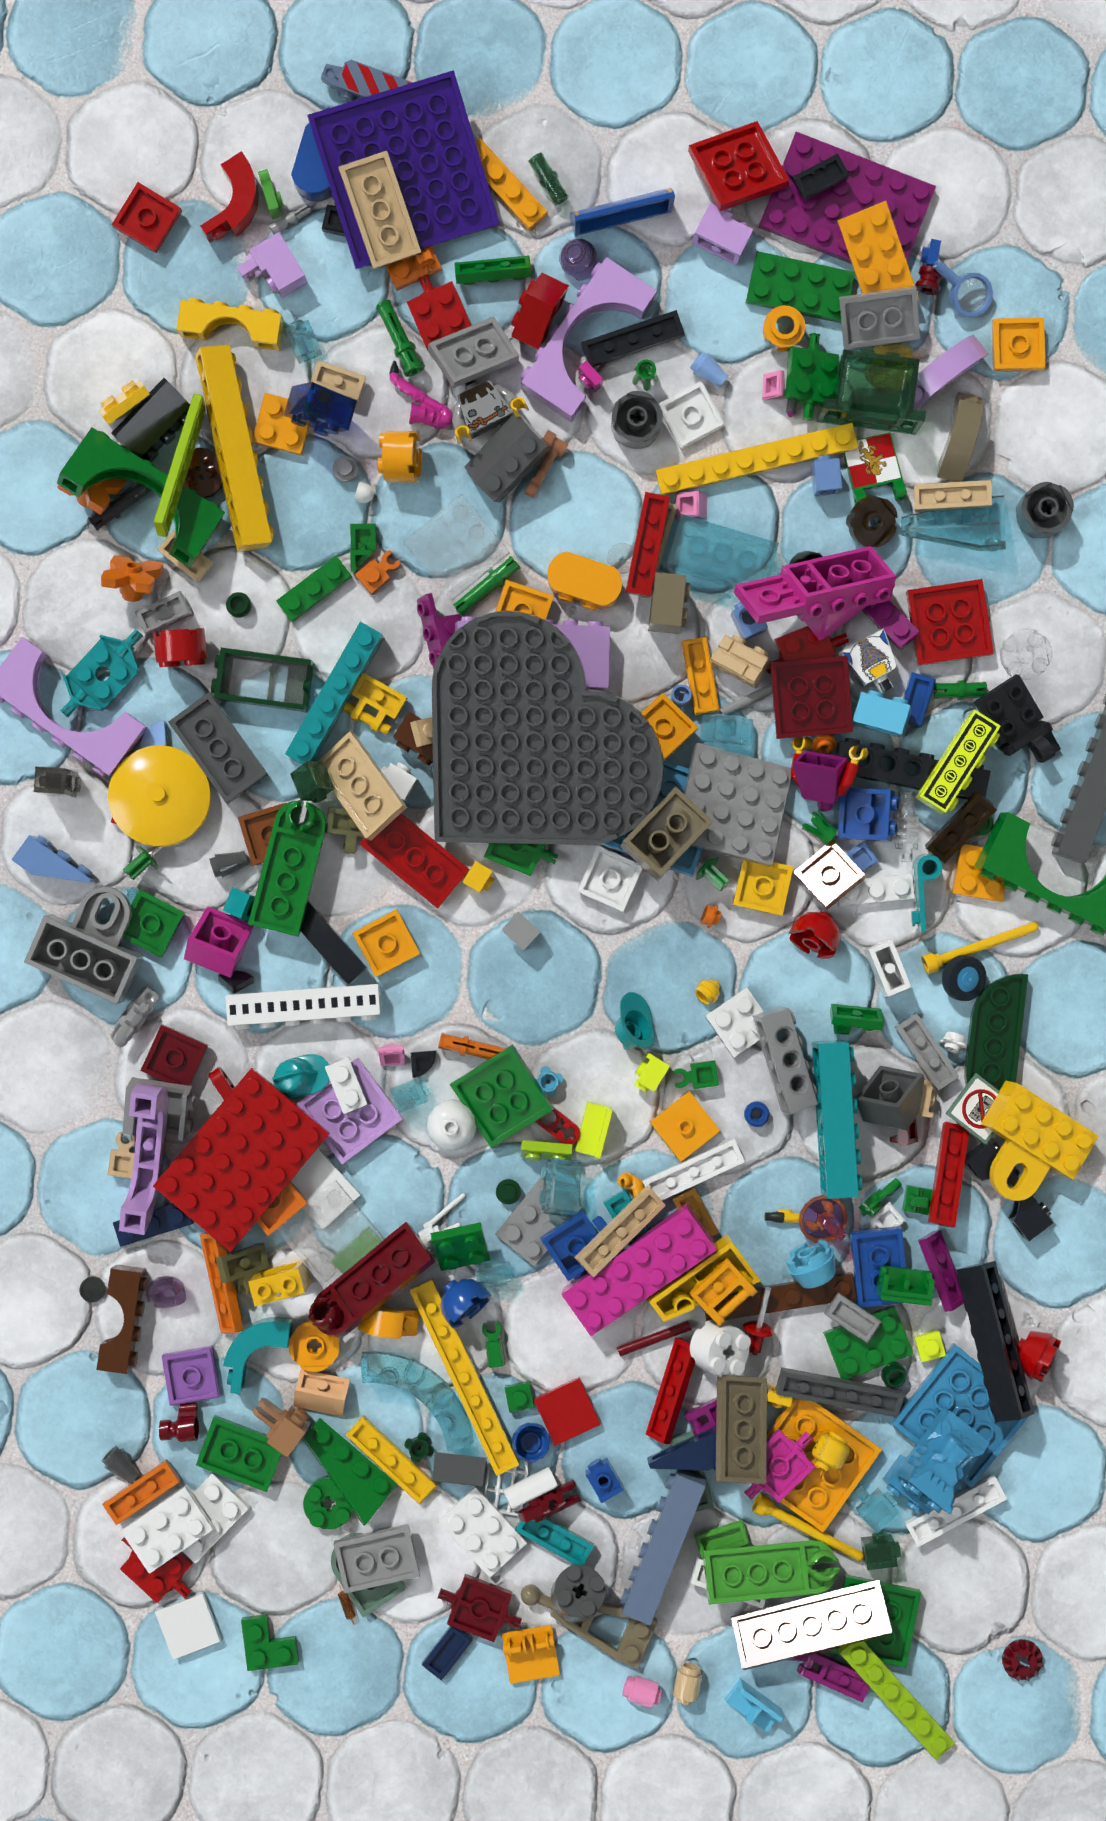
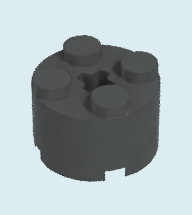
[611,391,663,449]
[1016,482,1074,539]
[550,1565,605,1623]

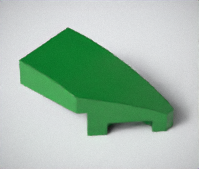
[350,523,377,572]

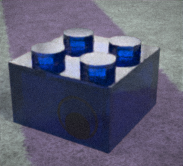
[283,382,357,436]

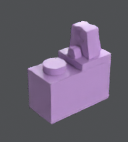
[692,203,753,266]
[237,232,308,298]

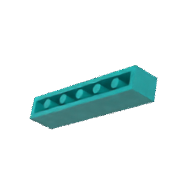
[285,621,385,769]

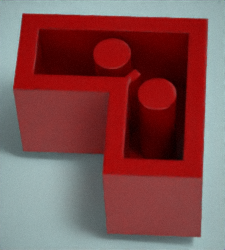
[511,273,569,349]

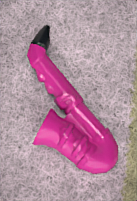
[389,361,453,429]

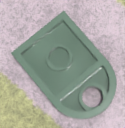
[331,1533,406,1617]

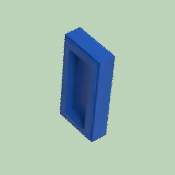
[903,672,936,728]

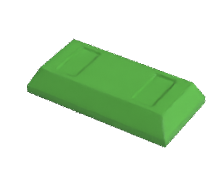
[694,1520,750,1560]

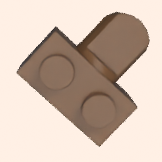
[252,1398,312,1458]

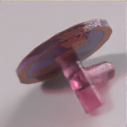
[798,1195,848,1243]

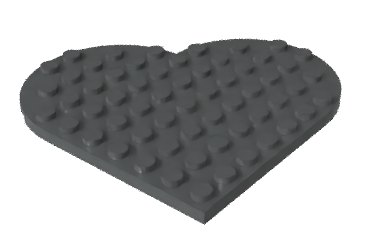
[432,611,664,845]

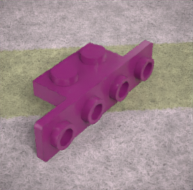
[417,593,461,669]

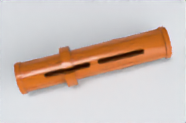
[438,1033,506,1060]

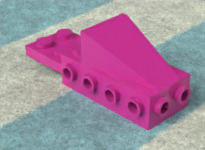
[734,546,896,640]

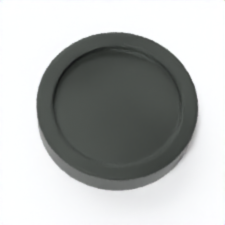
[79,1276,106,1302]

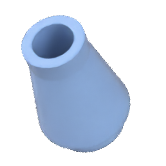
[690,352,728,387]

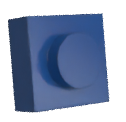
[920,239,941,266]

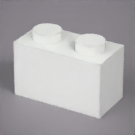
[864,940,911,997]

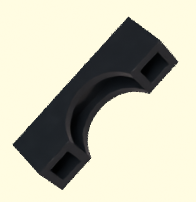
[965,1141,1053,1241]

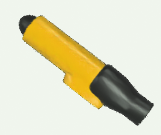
[764,1209,800,1223]

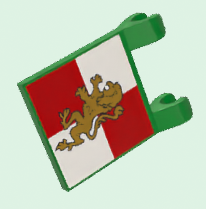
[843,432,907,504]

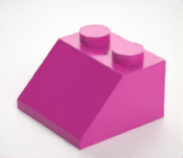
[184,906,254,978]

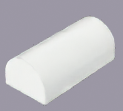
[503,1467,557,1509]

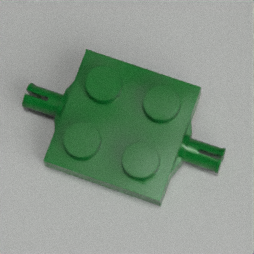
[785,333,839,421]
[484,843,558,876]

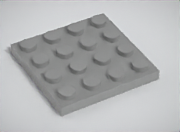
[684,742,791,867]

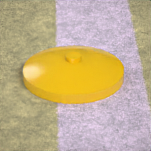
[108,745,211,847]

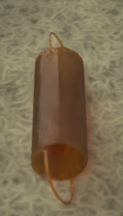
[338,1585,356,1625]

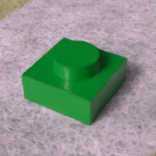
[504,1381,534,1413]

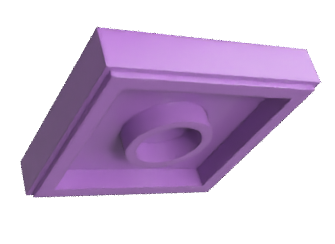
[162,1346,221,1406]

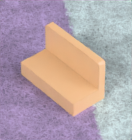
[293,1369,350,1417]

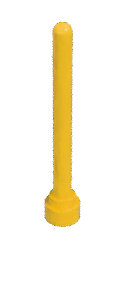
[921,922,1039,975]
[752,1493,864,1561]

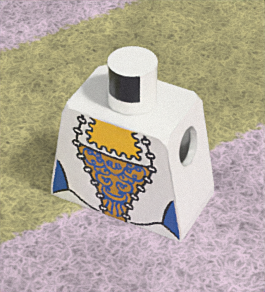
[838,629,897,693]

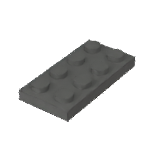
[168,693,269,804]

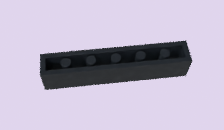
[957,1261,1035,1423]

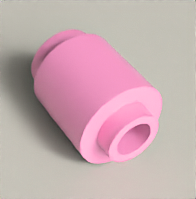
[622,1675,662,1708]

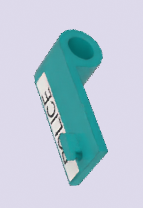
[911,854,943,932]

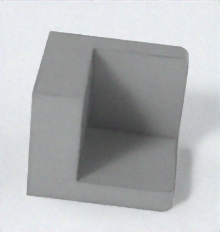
[502,911,540,951]

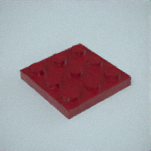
[770,655,853,739]

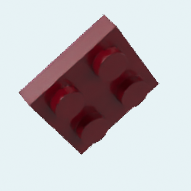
[140,1024,209,1086]

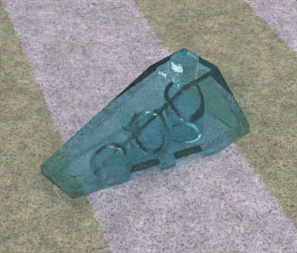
[901,495,1006,552]

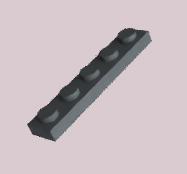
[775,1367,905,1417]

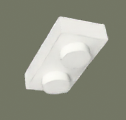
[325,1057,368,1114]

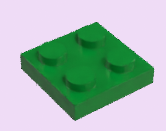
[123,889,186,957]
[430,1222,491,1271]

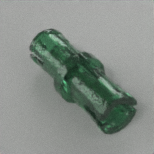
[528,152,569,206]

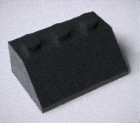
[111,378,190,462]

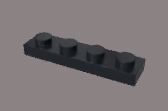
[581,310,685,367]

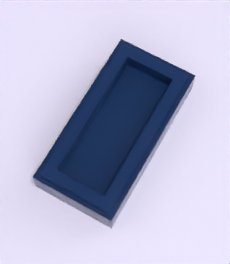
[422,1626,473,1681]

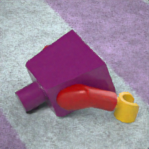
[790,737,868,812]

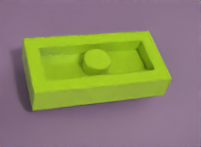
[520,1140,573,1164]

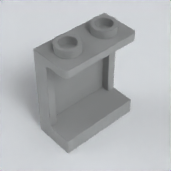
[122,1077,195,1142]

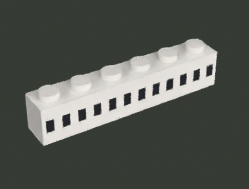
[225,984,382,1030]

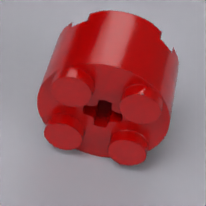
[153,628,207,667]

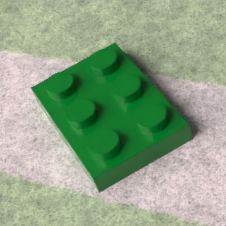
[823,1305,913,1380]
[196,1415,281,1492]

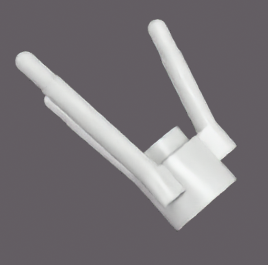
[418,1193,466,1250]

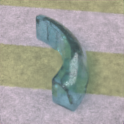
[361,1351,474,1451]

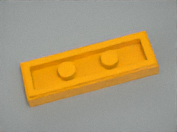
[681,637,720,716]

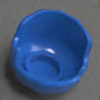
[511,1422,550,1462]

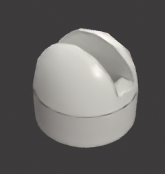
[355,482,374,503]

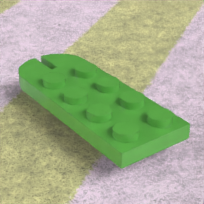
[703,1540,840,1605]

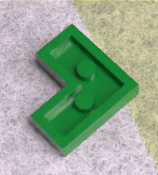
[241,1614,299,1671]

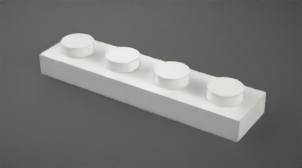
[642,1138,745,1200]
[904,1474,1007,1547]

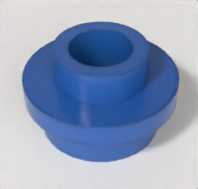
[744,1101,770,1127]

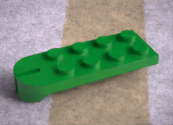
[248,800,326,937]

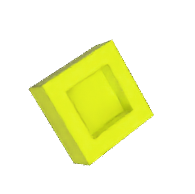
[913,1329,946,1362]

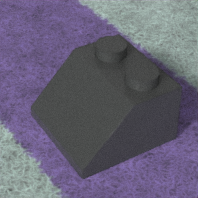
[856,1066,925,1130]

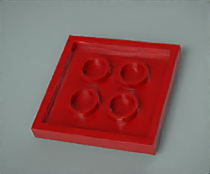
[688,121,790,211]
[906,579,994,666]

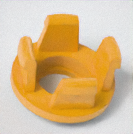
[763,306,805,351]

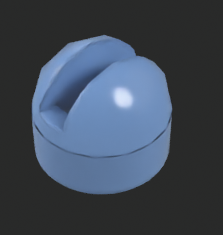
[671,685,692,707]

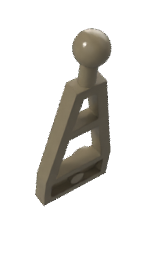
[521,1584,658,1669]

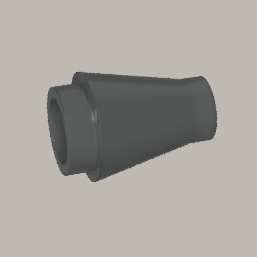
[209,851,249,878]
[102,1446,140,1484]

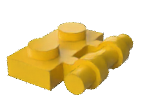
[343,673,408,735]

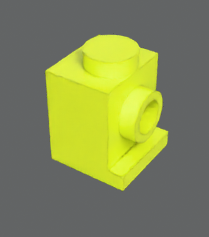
[634,1051,670,1093]

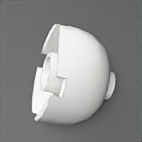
[426,1099,477,1151]

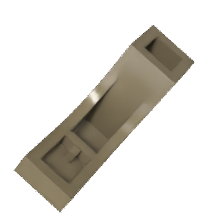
[937,392,984,482]

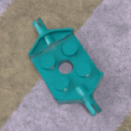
[60,629,143,717]

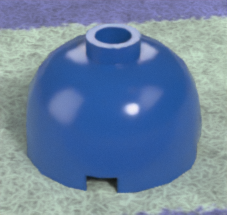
[440,1279,492,1329]

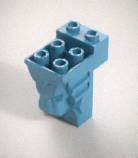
[883,1408,990,1515]

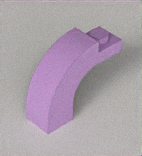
[901,334,989,411]

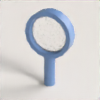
[933,259,993,317]

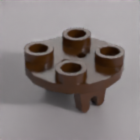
[184,447,223,498]

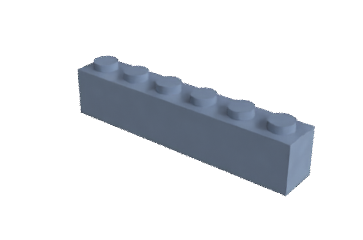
[620,1470,706,1626]

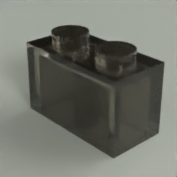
[34,766,81,798]

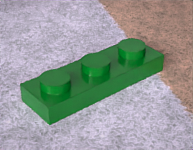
[454,255,532,285]
[276,555,352,622]

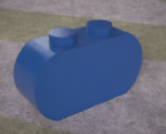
[291,123,332,202]

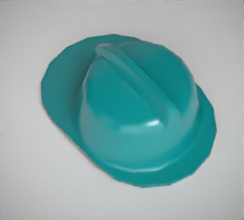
[615,992,655,1050]
[272,1054,329,1099]

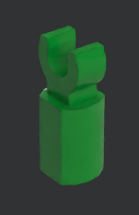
[482,1321,506,1368]

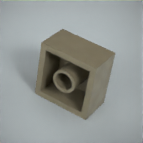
[648,572,690,634]

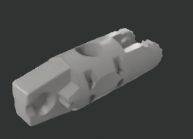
[110,986,159,1048]

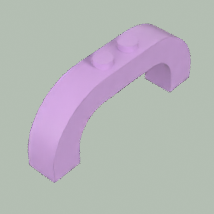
[119,1083,168,1235]

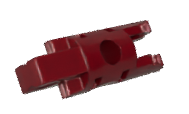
[517,1480,581,1523]

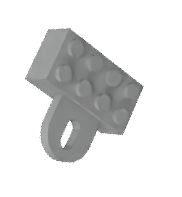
[24,887,144,1004]

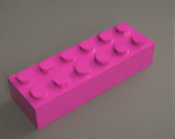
[561,1203,717,1336]

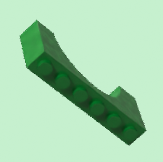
[57,427,225,568]
[974,812,1106,936]

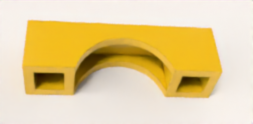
[176,298,284,351]

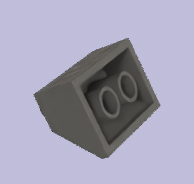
[464,414,552,503]

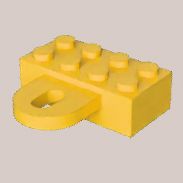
[981,1081,1099,1201]

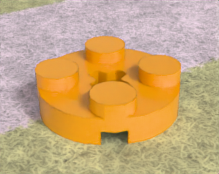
[289,1320,341,1372]

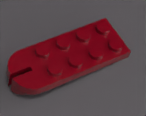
[309,1222,435,1338]

